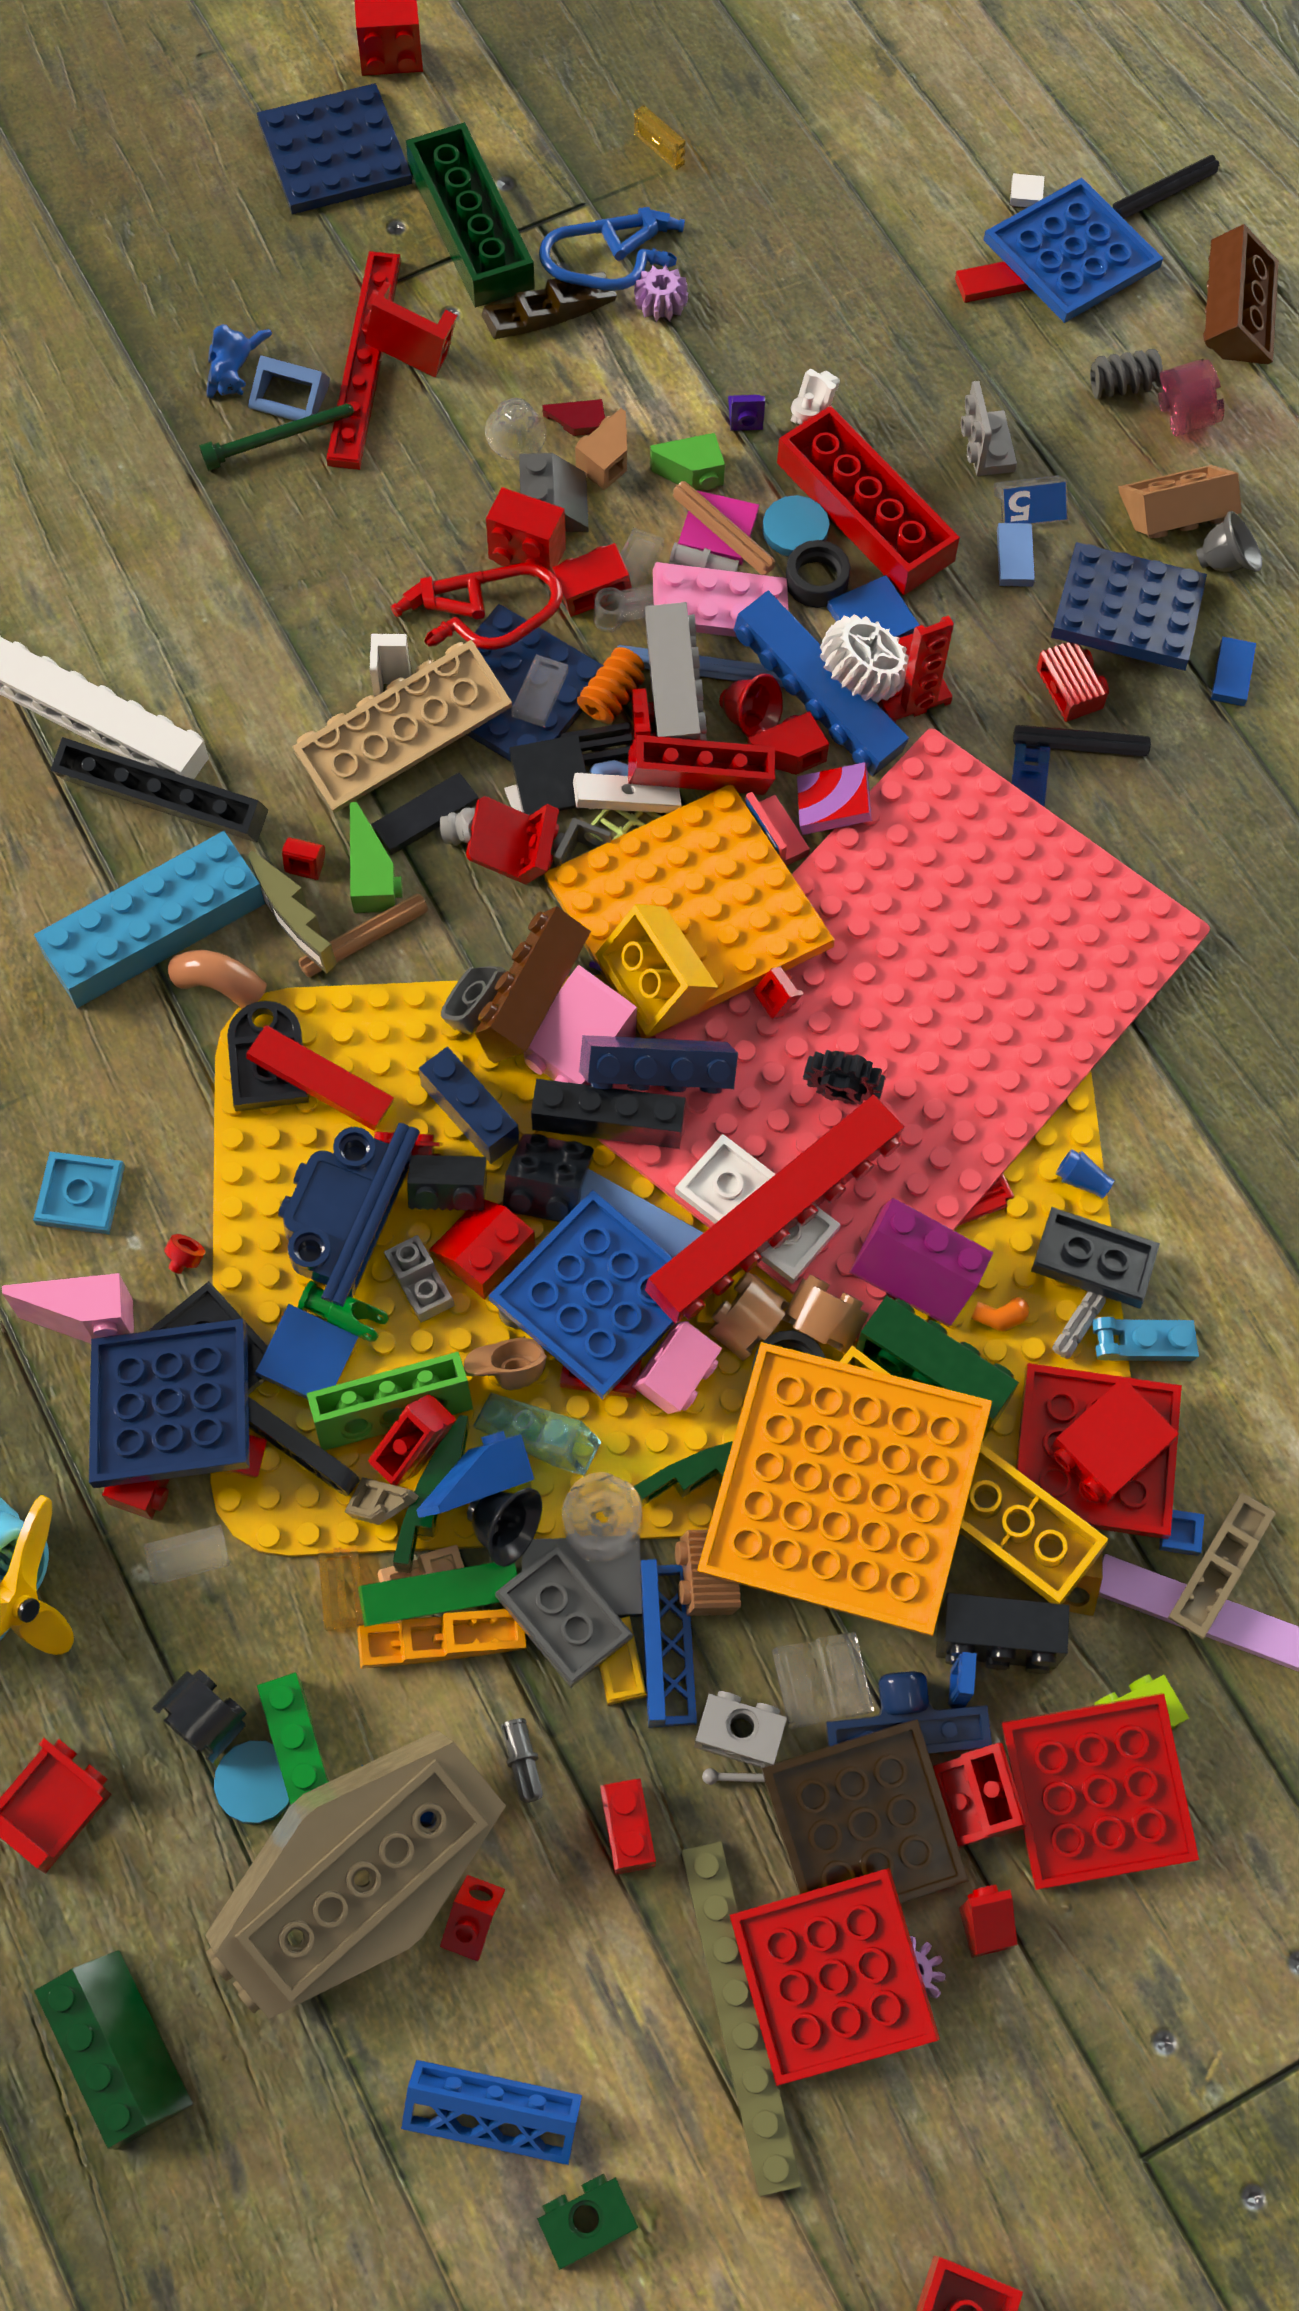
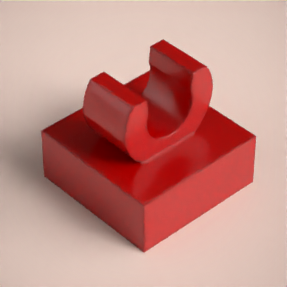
[753,966,804,1020]

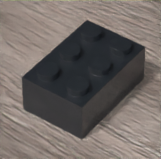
[936,1593,1070,1674]

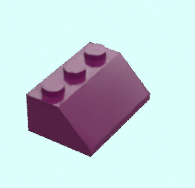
[849,1198,994,1327]

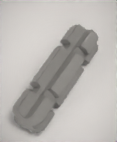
[1052,1291,1106,1359]

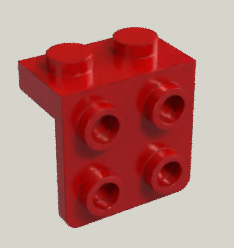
[466,796,559,885]

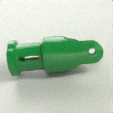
[298,1281,389,1342]

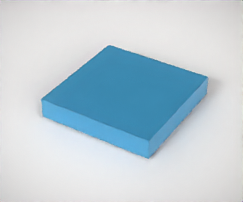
[33,1151,125,1235]

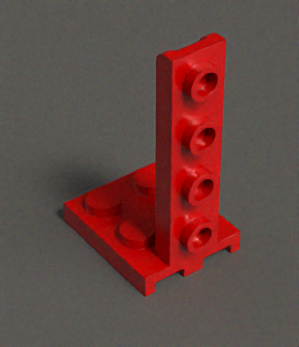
[877,615,954,723]

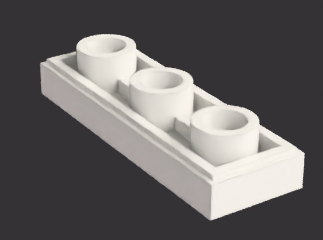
[573,773,682,813]

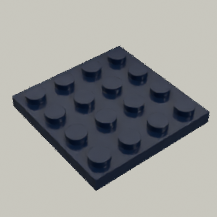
[257,83,412,214]
[1051,542,1207,671]
[466,604,603,762]
[89,1318,250,1488]

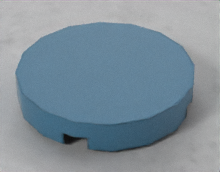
[763,495,830,556]
[214,1741,290,1824]

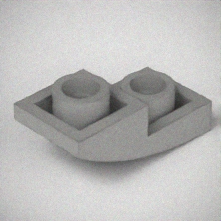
[384,1235,455,1322]

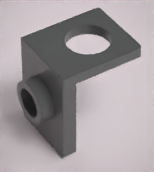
[553,818,612,868]

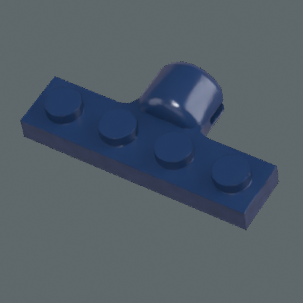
[825,1671,992,1753]

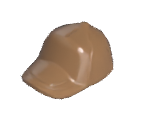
[463,1338,547,1390]

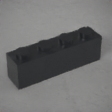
[531,1079,686,1149]

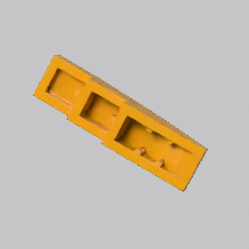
[357,1609,526,1669]

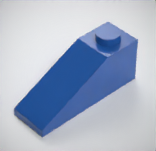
[416,1431,534,1518]

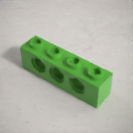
[306,1352,473,1451]

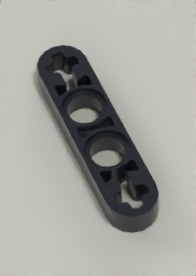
[248,1397,360,1496]

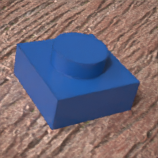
[1159,1510,1204,1556]

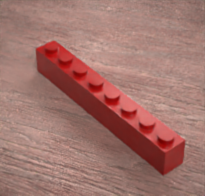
[645,1094,905,1324]

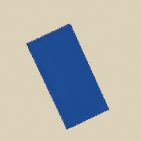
[1211,637,1256,706]
[948,1652,977,1708]

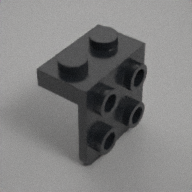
[503,1134,594,1222]

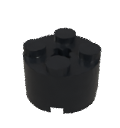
[152,1669,247,1763]

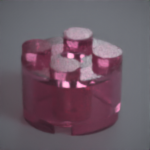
[1158,358,1224,437]

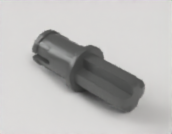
[501,1718,543,1803]

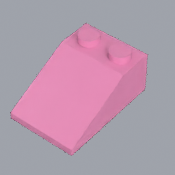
[2,1273,134,1344]

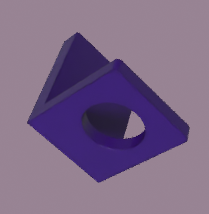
[728,395,765,431]

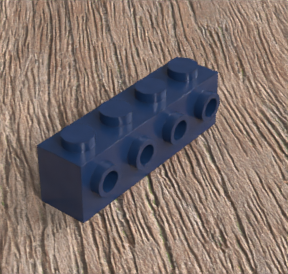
[579,1035,738,1094]

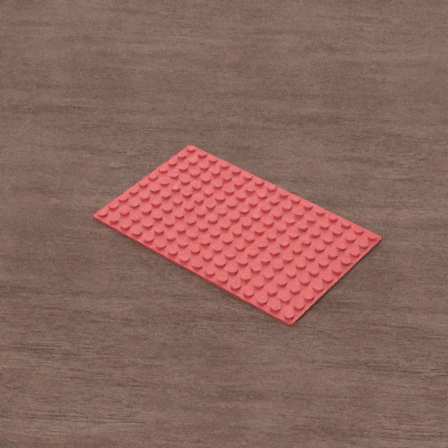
[596,728,1210,1342]

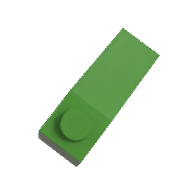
[350,802,403,913]

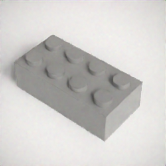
[645,602,707,741]

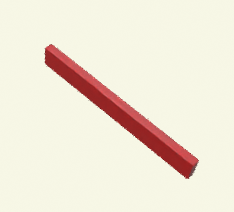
[326,251,401,470]

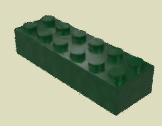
[406,122,535,308]

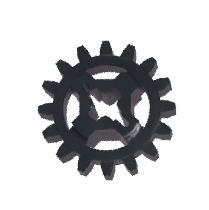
[803,1050,886,1105]

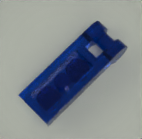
[1011,743,1050,807]

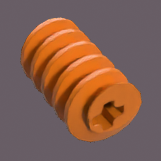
[577,647,645,725]

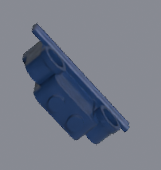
[278,1123,420,1307]

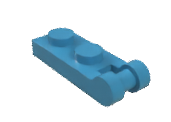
[1092,1317,1199,1361]

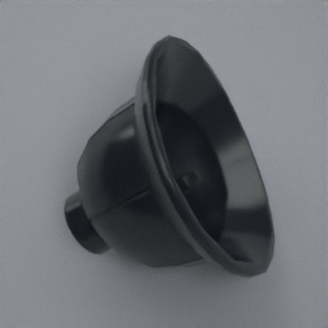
[467,1488,542,1567]

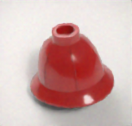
[719,673,783,738]

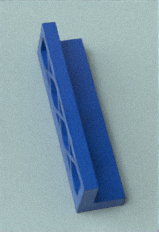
[640,1559,697,1728]
[401,2060,582,2165]

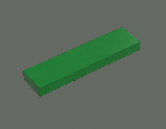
[358,1562,517,1627]

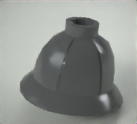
[1196,511,1263,572]

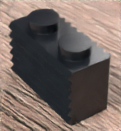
[407,1155,487,1212]

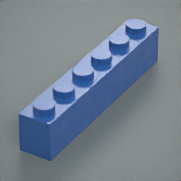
[733,590,909,777]

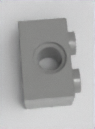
[694,1691,787,1768]

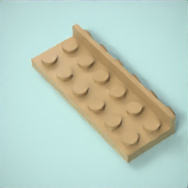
[292,639,512,813]

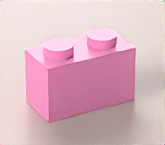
[632,1321,722,1414]

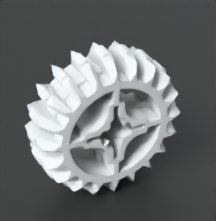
[820,614,909,702]

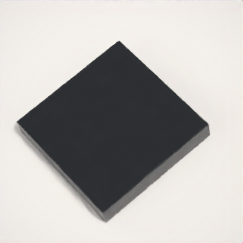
[509,734,586,815]

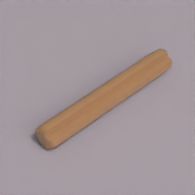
[673,481,775,575]
[299,894,428,977]

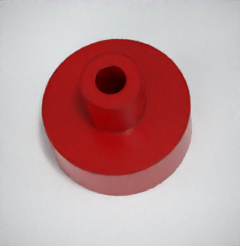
[164,1234,205,1274]

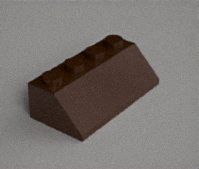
[1203,224,1279,364]
[475,906,591,1063]

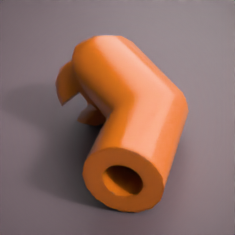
[971,1297,1029,1332]

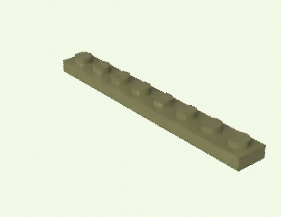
[681,1841,801,2197]

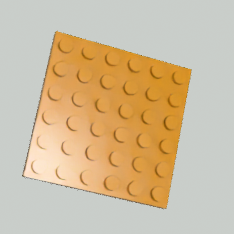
[544,785,834,1038]
[697,1342,992,1637]

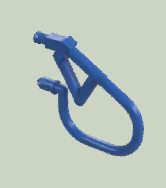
[539,207,685,291]

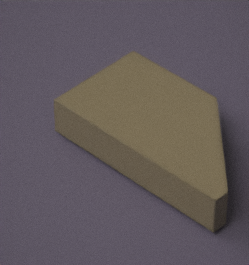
[345,1477,419,1525]

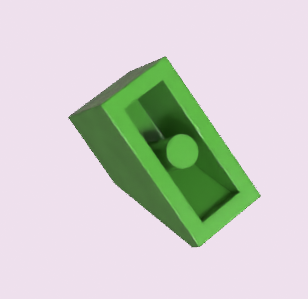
[650,433,725,490]

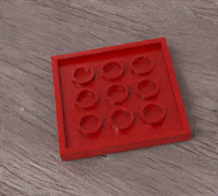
[1016,1363,1182,1539]
[1001,1693,1199,1890]
[730,1868,940,2086]

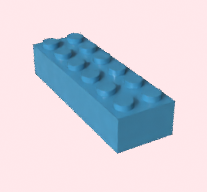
[34,831,265,1008]

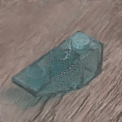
[473,1393,601,1476]

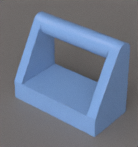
[248,355,330,421]

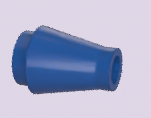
[1056,1149,1115,1199]

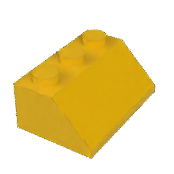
[595,904,718,1036]

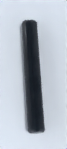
[1113,155,1220,219]
[1013,725,1151,756]

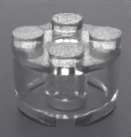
[562,1472,642,1562]

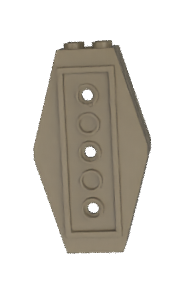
[205,1730,506,2019]

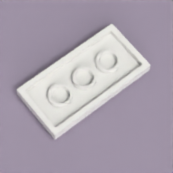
[675,1134,841,1284]

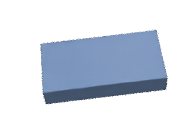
[997,523,1034,587]

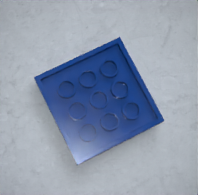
[983,177,1163,323]
[489,1190,675,1400]

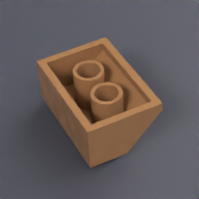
[1118,465,1242,538]

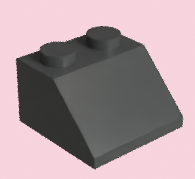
[519,453,589,532]

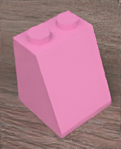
[524,965,637,1085]

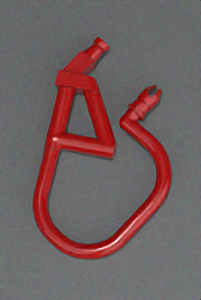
[390,563,563,650]

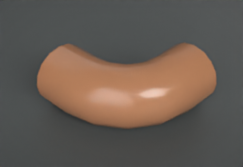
[168,950,267,1009]

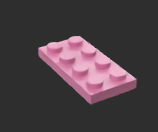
[653,562,788,637]

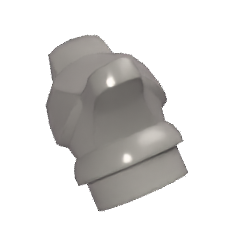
[440,808,475,846]

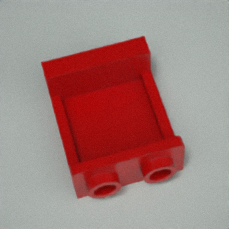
[363,281,457,377]
[1051,1377,1179,1505]
[0,1738,112,1874]

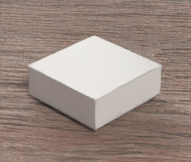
[1010,173,1044,207]

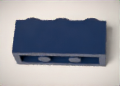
[418,1046,519,1164]

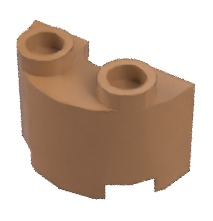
[708,1272,789,1361]
[782,1274,869,1354]

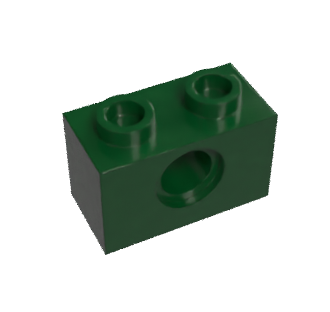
[537,2173,638,2270]

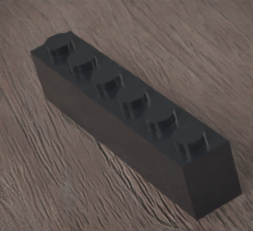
[50,737,269,843]

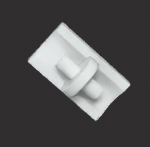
[791,369,840,425]

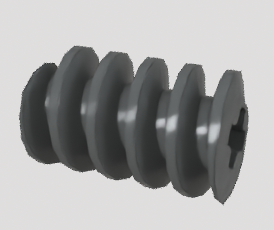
[1090,349,1163,399]

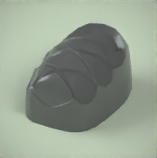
[441,966,507,1034]

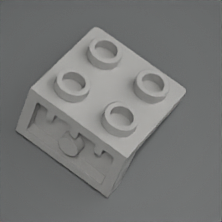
[961,381,1017,476]

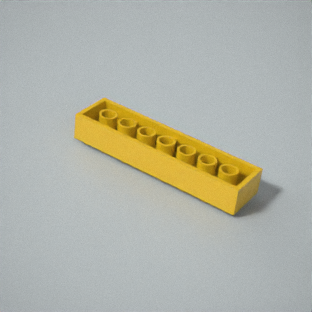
[839,1346,1108,1604]

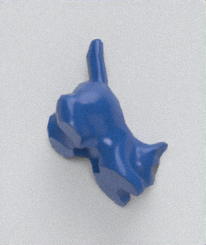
[207,324,272,398]

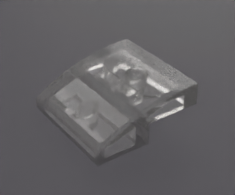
[772,1632,874,1729]

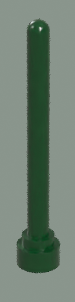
[199,404,354,471]

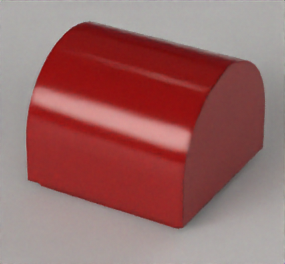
[282,837,325,880]

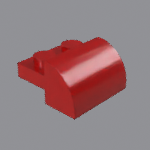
[933,1743,1027,1848]

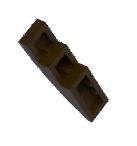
[481,272,617,340]

